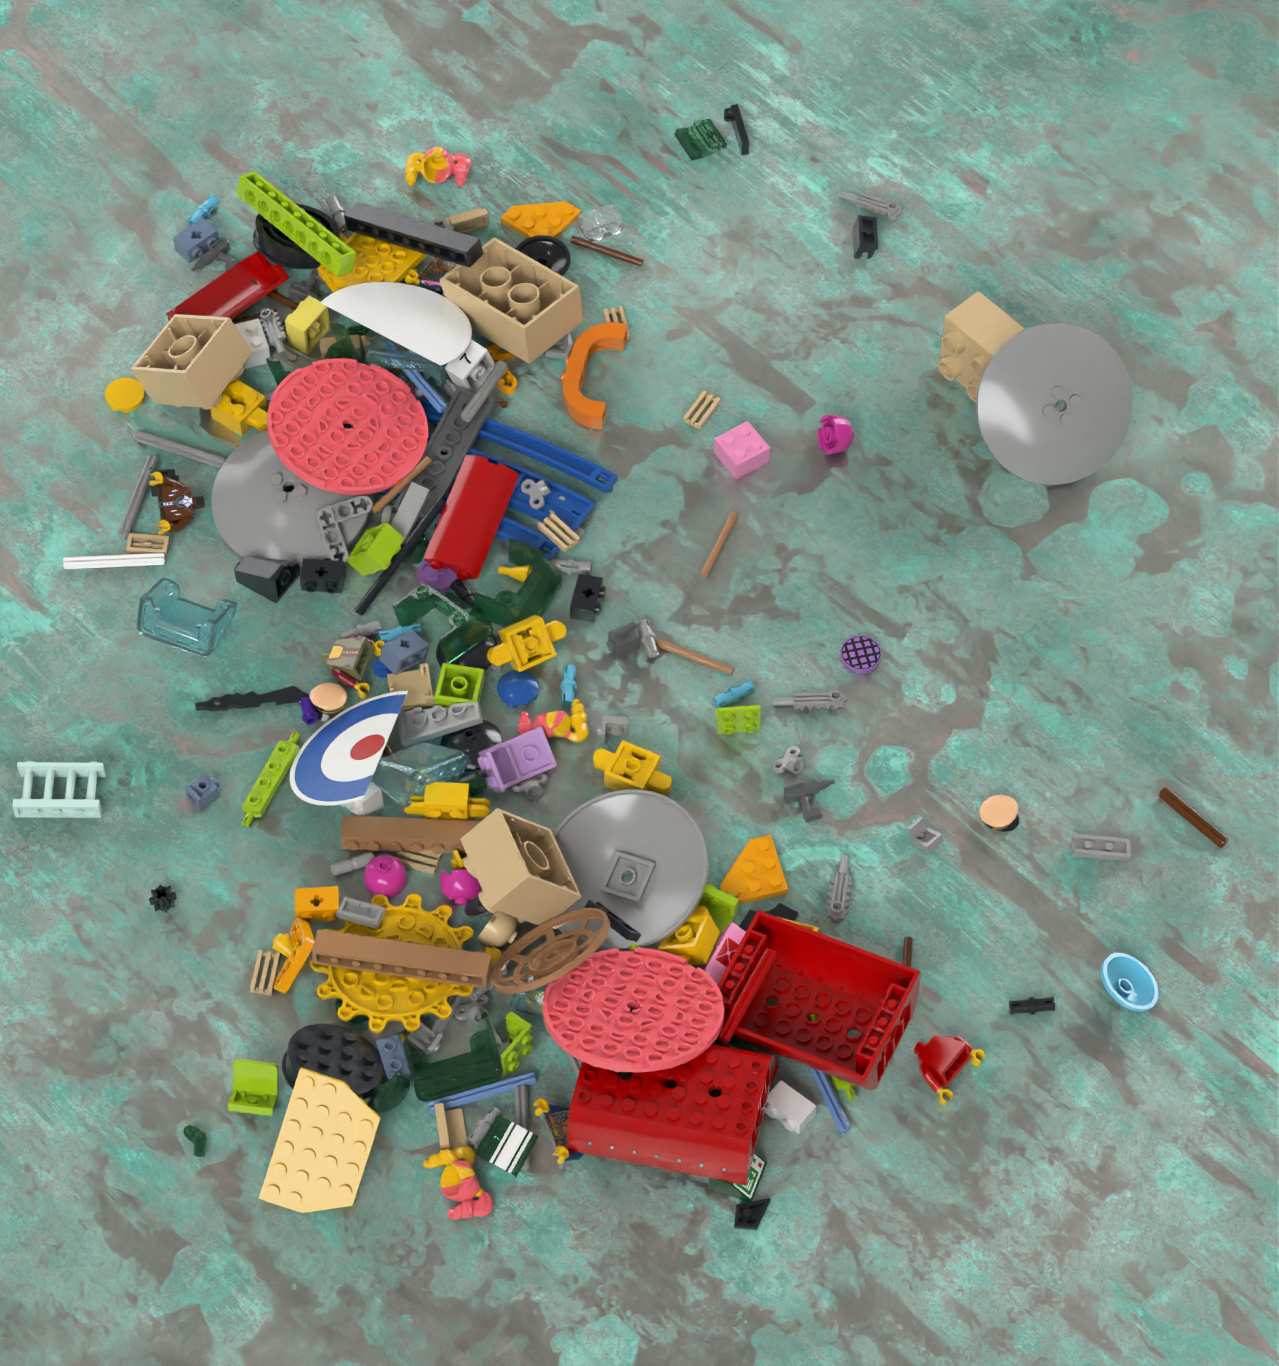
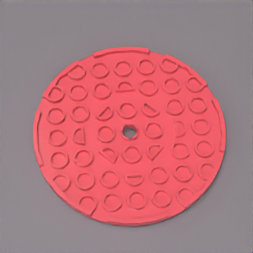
[267,358,428,495]
[543,948,724,1072]

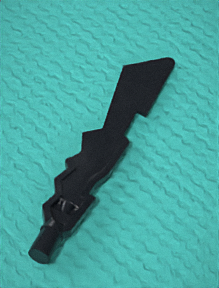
[195,686,310,711]

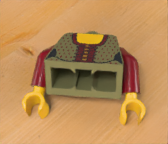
[321,634,385,699]

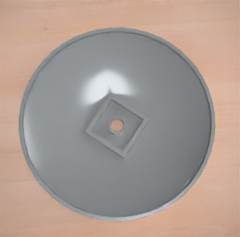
[976,323,1132,485]
[211,430,373,570]
[553,789,709,952]

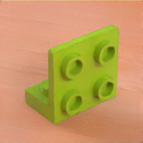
[715,705,761,735]
[501,1011,534,1077]

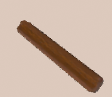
[1158,787,1228,848]

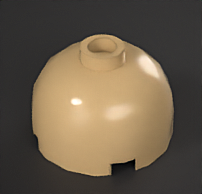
[477,911,518,948]

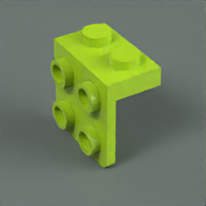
[697,883,739,941]
[228,1059,278,1116]

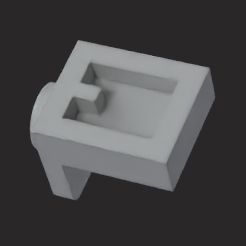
[597,715,628,744]

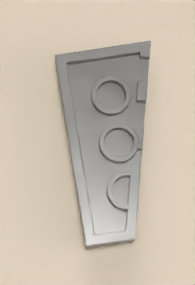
[398,701,483,747]

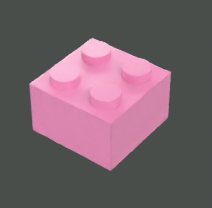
[714,421,770,480]

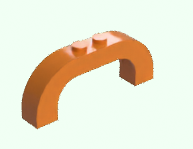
[561,322,628,430]

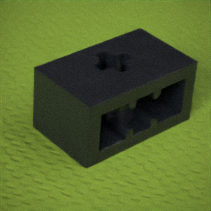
[300,558,345,594]
[570,574,606,623]

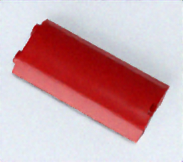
[166,251,289,321]
[423,455,519,581]

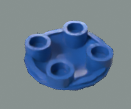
[497,670,539,708]

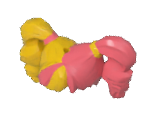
[405,147,472,187]
[517,699,589,743]
[423,1146,494,1220]

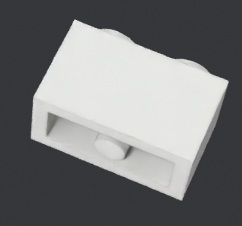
[765,1080,816,1134]

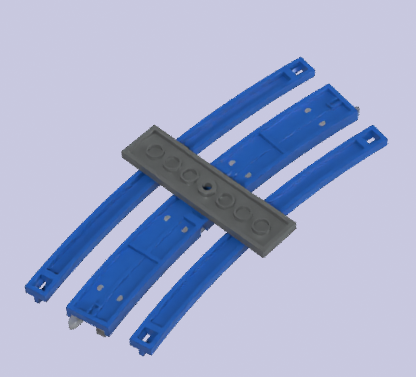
[343,386,618,563]

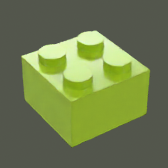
[346,523,404,576]
[434,663,485,707]

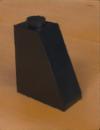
[234,556,300,603]

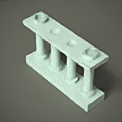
[12,761,106,818]

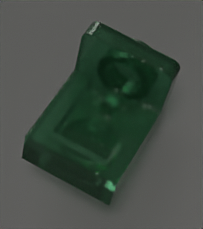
[459,769,487,798]

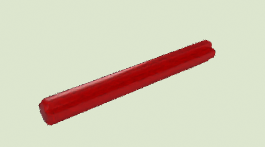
[718,948,777,1043]

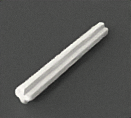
[63,553,165,569]

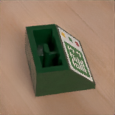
[708,1153,767,1202]

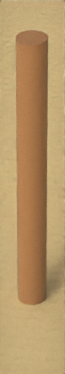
[371,456,432,514]
[700,510,738,577]
[656,638,734,675]

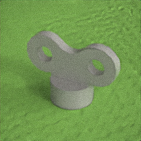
[521,479,551,510]
[771,746,805,774]
[511,773,547,799]
[454,994,489,1024]
[491,1025,512,1056]

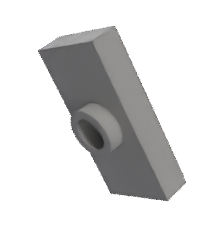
[336,897,386,929]

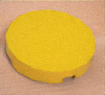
[105,378,145,413]

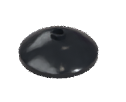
[515,235,571,276]
[436,625,498,671]
[440,719,503,772]

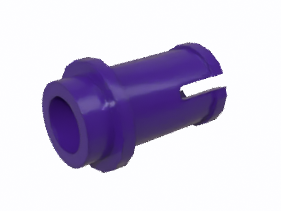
[299,697,319,725]

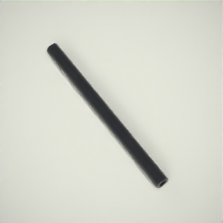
[354,498,446,616]

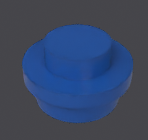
[372,659,392,678]

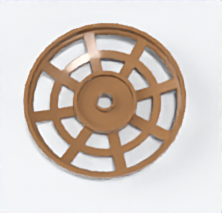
[489,908,610,994]

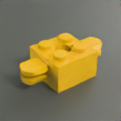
[210,379,268,436]
[487,615,566,672]
[593,740,672,796]
[404,782,491,821]
[658,905,720,966]

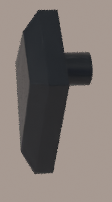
[734,1198,770,1230]

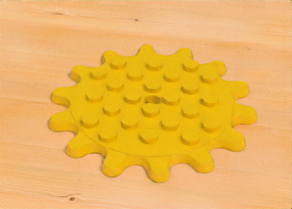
[310,894,474,1034]

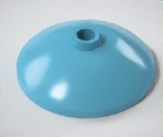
[1101,953,1158,1012]

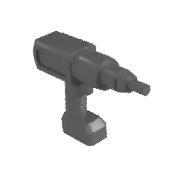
[191,237,240,272]
[288,270,325,302]
[783,780,835,822]

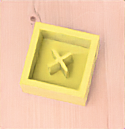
[285,296,331,355]

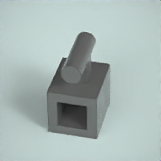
[606,620,640,659]

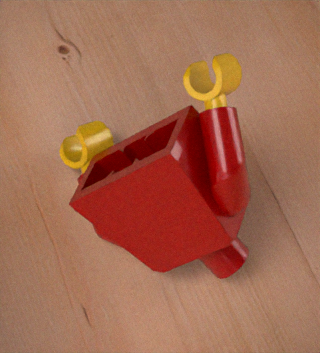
[914,1035,985,1106]

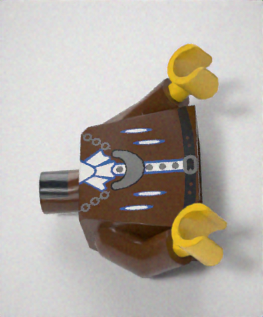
[149,472,205,535]

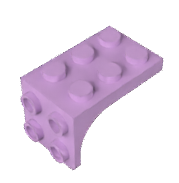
[478,726,557,793]

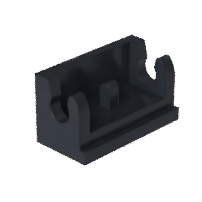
[853,215,878,259]

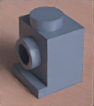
[184,774,220,811]

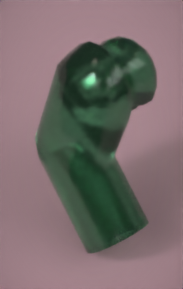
[347,324,371,336]
[183,1125,206,1157]

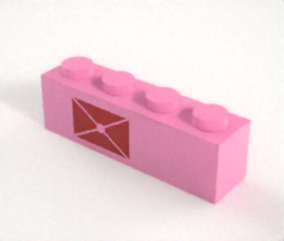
[701,922,746,984]

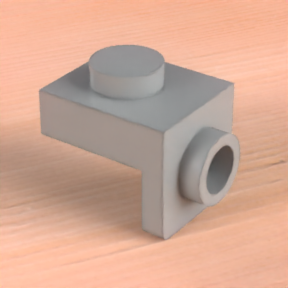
[544,333,574,359]
[368,505,395,529]
[907,817,944,853]
[404,1022,443,1056]

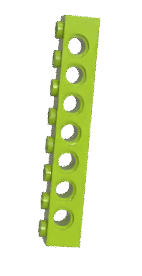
[236,171,356,277]

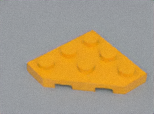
[501,201,581,239]
[720,835,788,905]

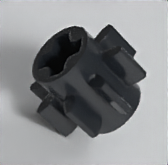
[149,884,177,913]

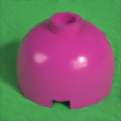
[817,414,855,455]
[364,854,407,899]
[440,870,482,905]

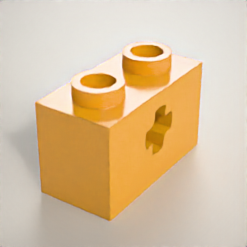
[295,886,340,923]

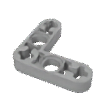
[315,495,373,563]

